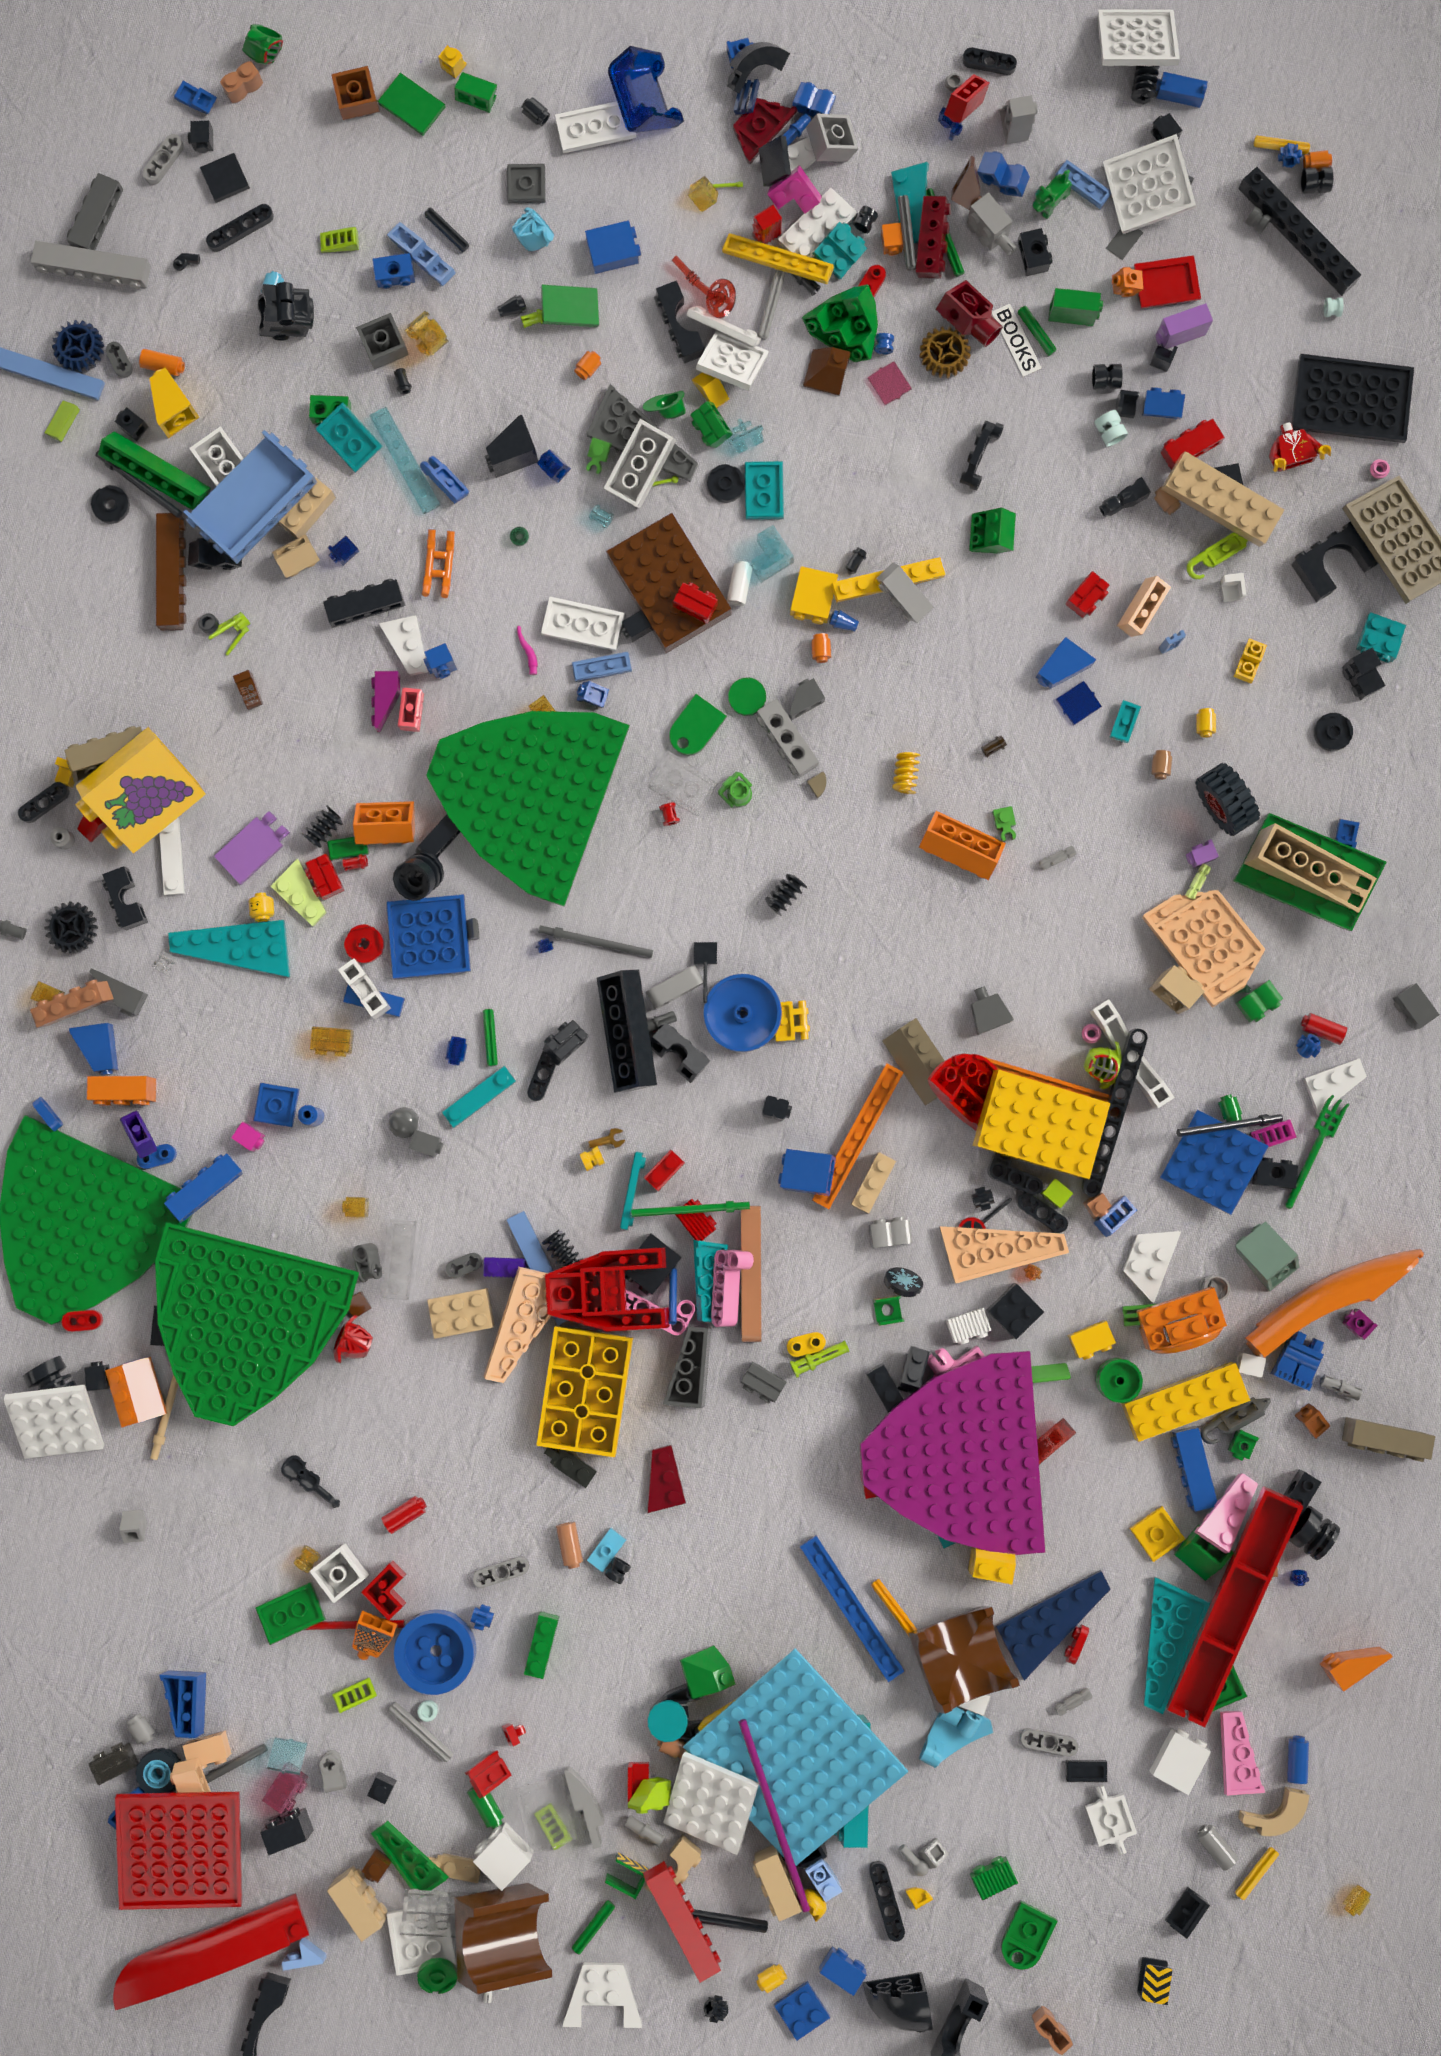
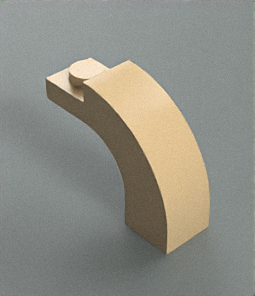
[1238,1786,1310,1836]

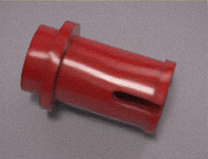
[342,854,368,871]

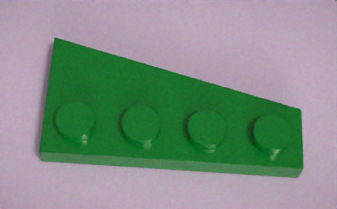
[371,1820,449,1899]

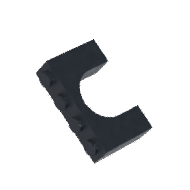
[1291,521,1379,603]
[930,1978,989,2056]

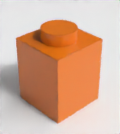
[881,223,903,256]

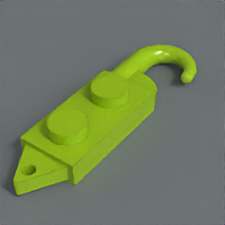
[1186,532,1248,579]

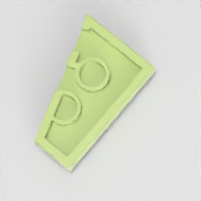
[271,859,327,927]

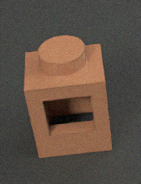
[1083,1192,1111,1219]

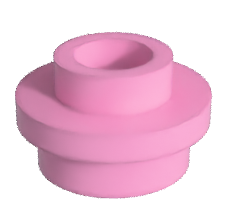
[1370,459,1390,479]
[1082,1024,1101,1043]

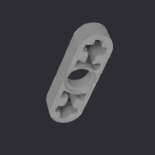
[143,134,184,185]
[473,1556,529,1588]
[1020,1728,1079,1757]

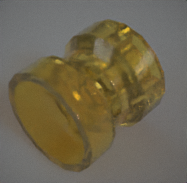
[293,1545,321,1573]

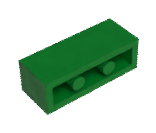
[524,1611,560,1679]

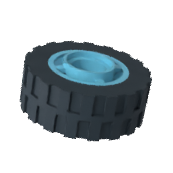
[135,1748,182,1793]

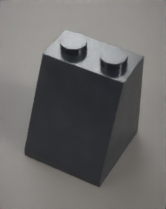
[484,415,539,478]

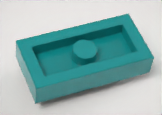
[1109,700,1141,743]

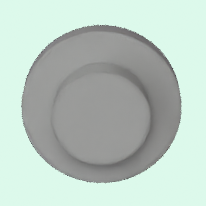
[945,73,964,93]

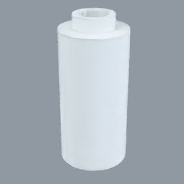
[727,561,753,606]

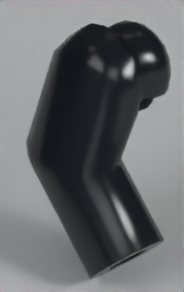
[173,253,200,271]

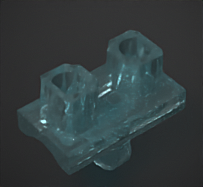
[728,418,764,453]

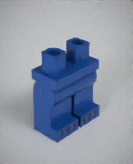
[1270,1331,1324,1391]

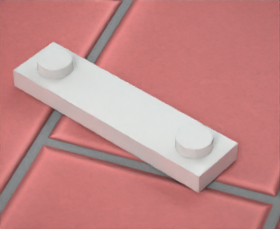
[687,306,761,347]
[159,818,185,896]

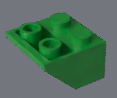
[969,507,1016,554]
[1174,1524,1234,1581]

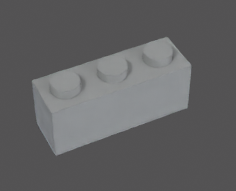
[876,563,934,623]

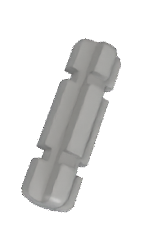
[1039,846,1076,870]
[1055,1688,1092,1716]

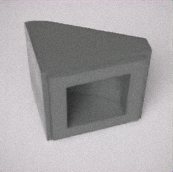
[466,918,480,940]

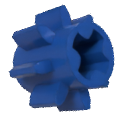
[1278,143,1302,168]
[1296,1034,1322,1058]
[470,1604,494,1631]

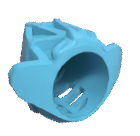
[512,207,554,251]

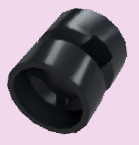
[1301,166,1334,194]
[1092,363,1123,390]

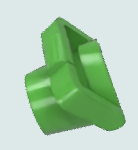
[718,772,752,808]

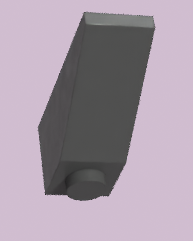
[89,968,148,1017]

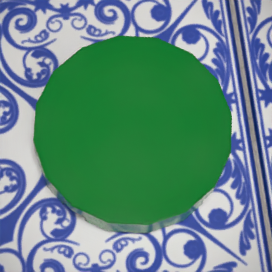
[728,677,766,716]
[417,1958,457,1994]

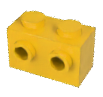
[1067,1320,1116,1360]

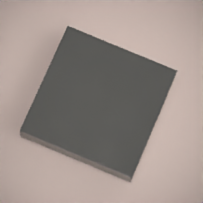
[507,164,546,203]

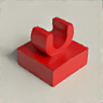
[501,1723,526,1747]

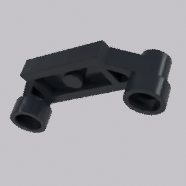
[960,420,1004,491]

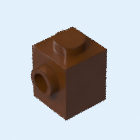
[361,1848,391,1883]

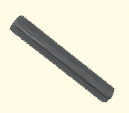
[898,195,916,271]

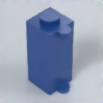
[1156,72,1208,108]

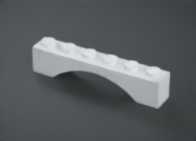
[1090,999,1175,1109]

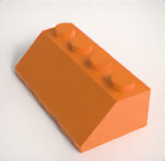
[918,811,1006,880]

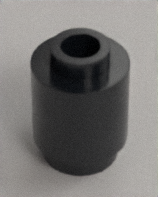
[522,97,550,126]

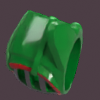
[242,24,283,64]

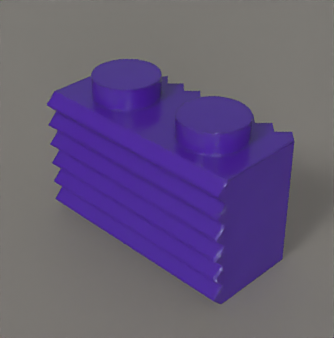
[120,1111,157,1158]
[483,1257,526,1278]

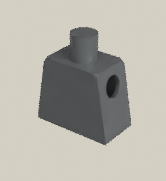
[971,986,1014,1035]

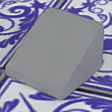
[918,1838,949,1869]

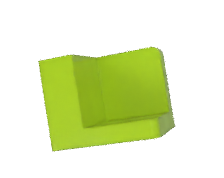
[1040,1179,1073,1209]

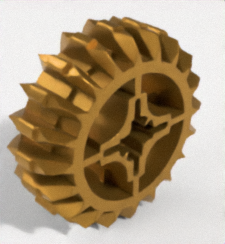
[919,325,971,379]

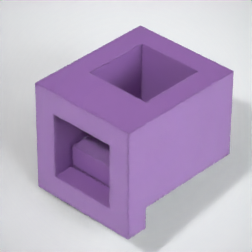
[1186,839,1219,868]

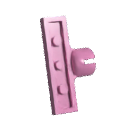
[921,1345,985,1387]

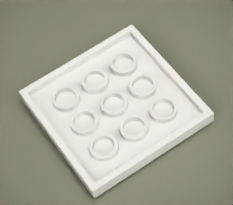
[1097,10,1180,66]
[1103,134,1197,234]
[4,1385,104,1459]
[663,1752,759,1855]

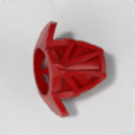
[333,1315,373,1364]

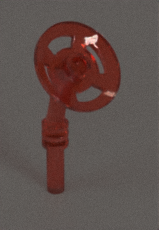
[672,255,736,318]

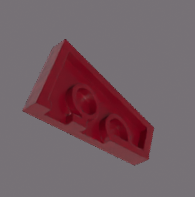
[648,1444,686,1513]

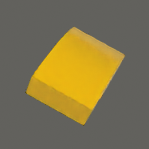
[1233,638,1267,684]

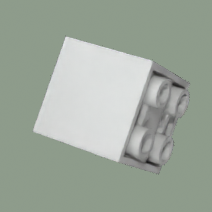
[473,1822,534,1891]

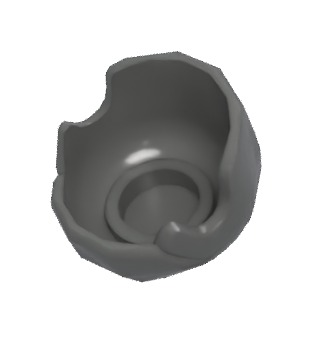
[389,1107,419,1138]

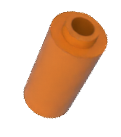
[139,349,185,376]

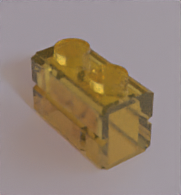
[310,1026,354,1057]

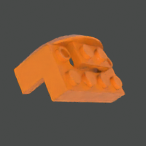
[1136,1287,1227,1354]

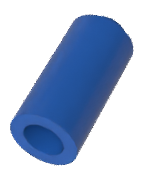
[298,1105,325,1126]
[1287,1735,1309,1784]

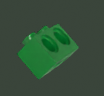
[309,395,351,426]

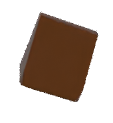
[349,1292,372,1316]

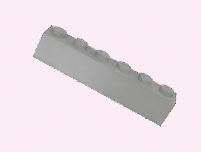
[31,240,151,289]

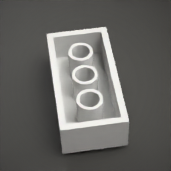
[604,419,677,508]
[189,426,244,486]

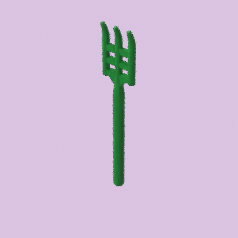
[1285,1095,1350,1209]

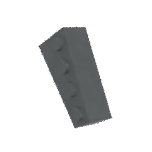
[662,1326,711,1408]

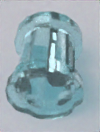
[589,504,614,529]

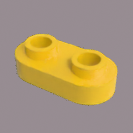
[787,1332,826,1357]

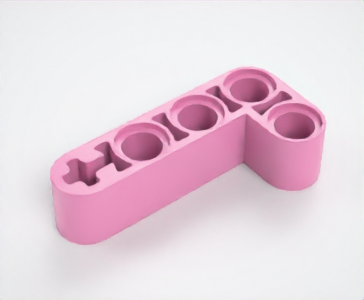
[711,1250,754,1327]
[626,1290,695,1335]

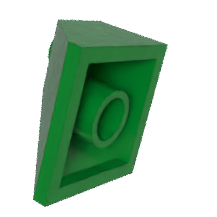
[680,1645,736,1699]

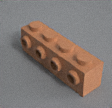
[30,979,114,1028]

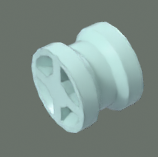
[1323,297,1344,317]

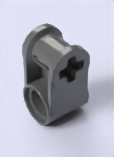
[352,1243,383,1282]

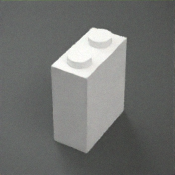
[1149,1728,1211,1795]

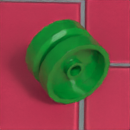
[1095,1358,1143,1403]

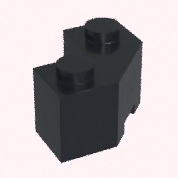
[188,538,242,570]

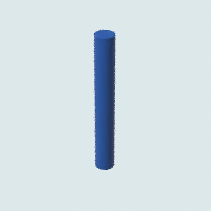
[669,1268,677,1325]

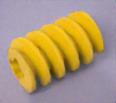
[892,752,921,794]

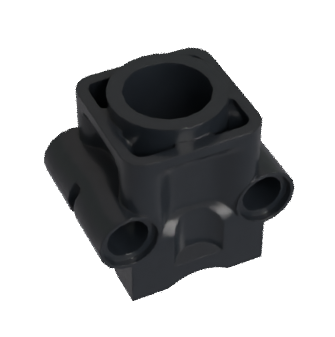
[257,282,314,341]

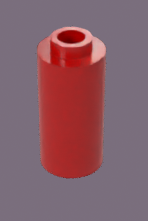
[1301,1013,1348,1045]
[381,1496,427,1534]

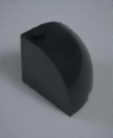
[863,1972,933,2033]

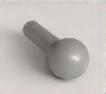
[899,1844,929,1876]

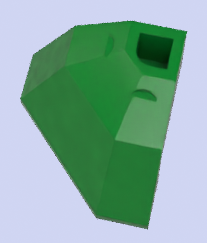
[802,285,878,362]

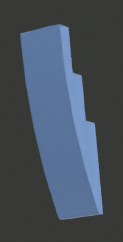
[387,222,456,286]

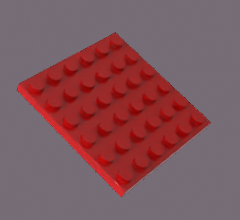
[115,1791,243,1910]

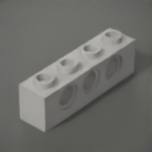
[756,698,819,778]

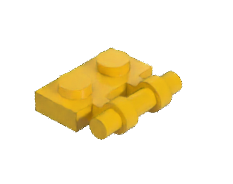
[775,1001,810,1042]

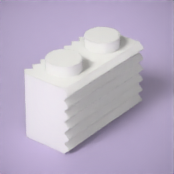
[945,1308,991,1345]

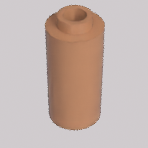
[556,1522,583,1569]

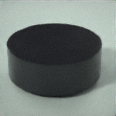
[198,613,219,634]

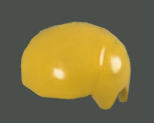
[804,1888,827,1922]

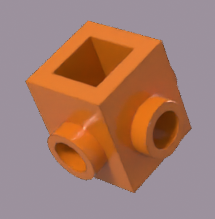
[1112,267,1143,297]

